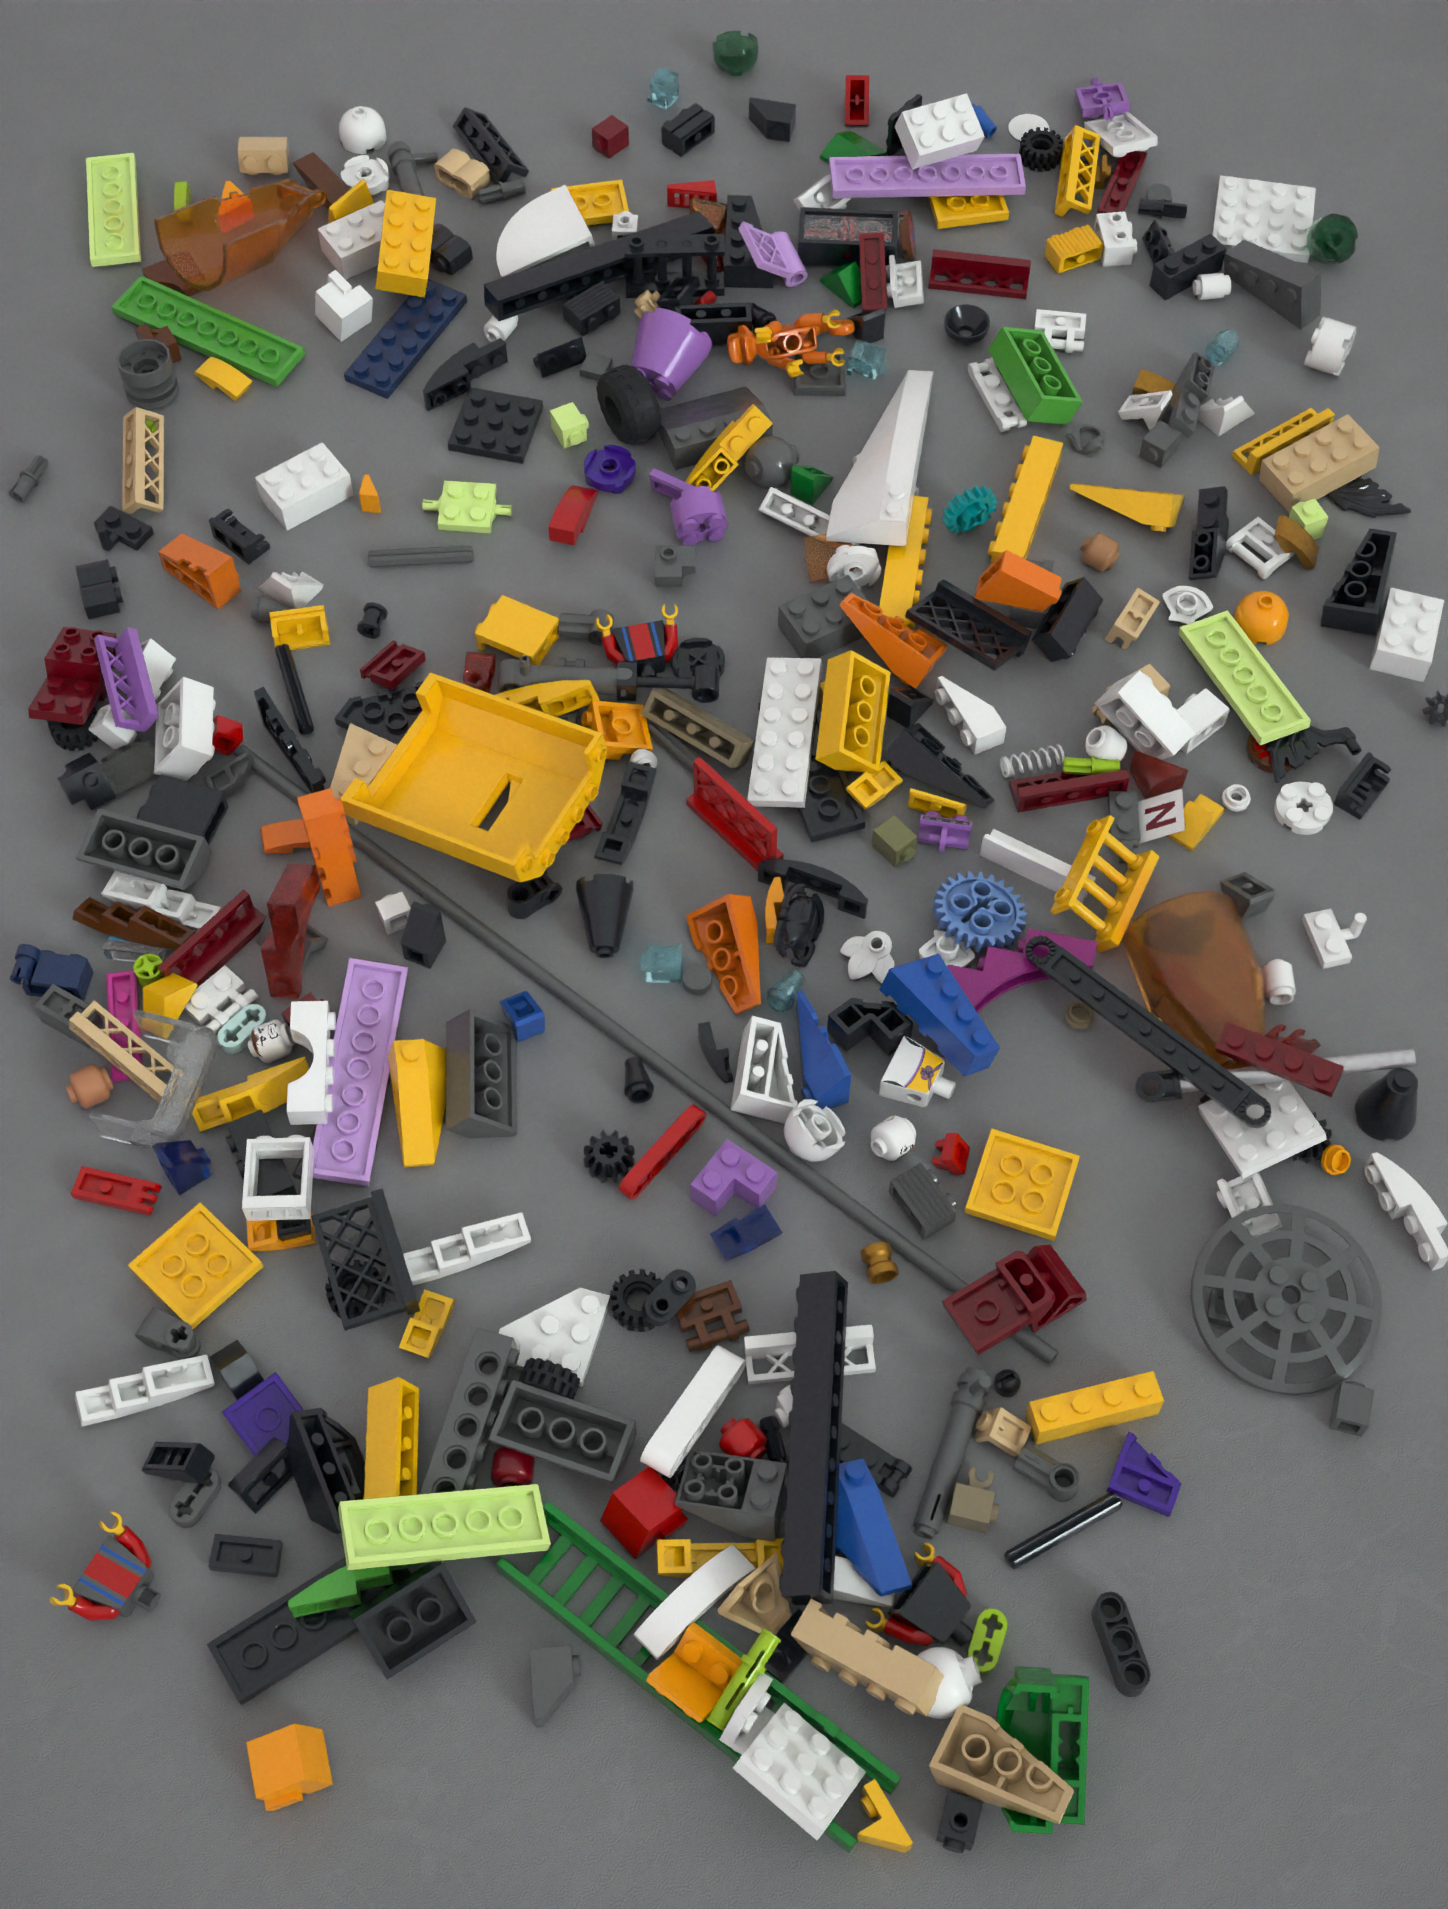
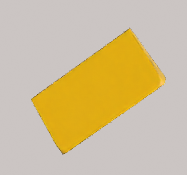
[328,180,374,223]
[908,788,967,819]

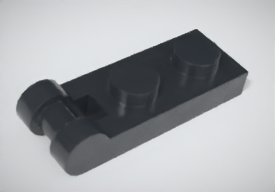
[840,1423,912,1497]

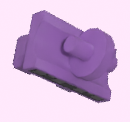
[917,811,972,852]

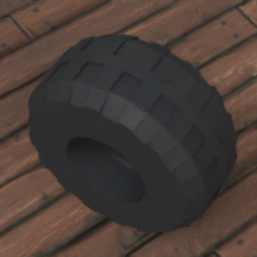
[596,365,661,445]

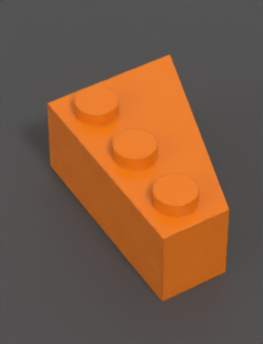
[158,533,241,610]

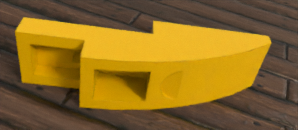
[685,404,773,492]
[189,1056,310,1132]

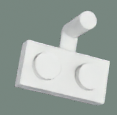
[1302,909,1367,969]

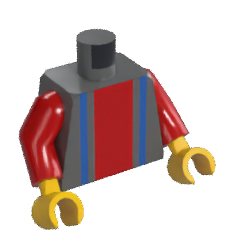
[49,1511,161,1621]

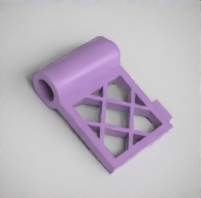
[738,221,808,287]

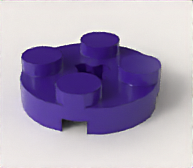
[584,445,636,494]

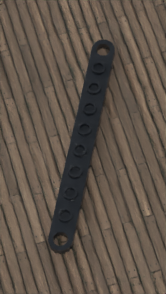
[1026,935,1271,1128]

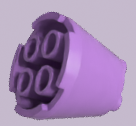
[631,308,712,401]

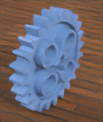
[932,871,1027,953]

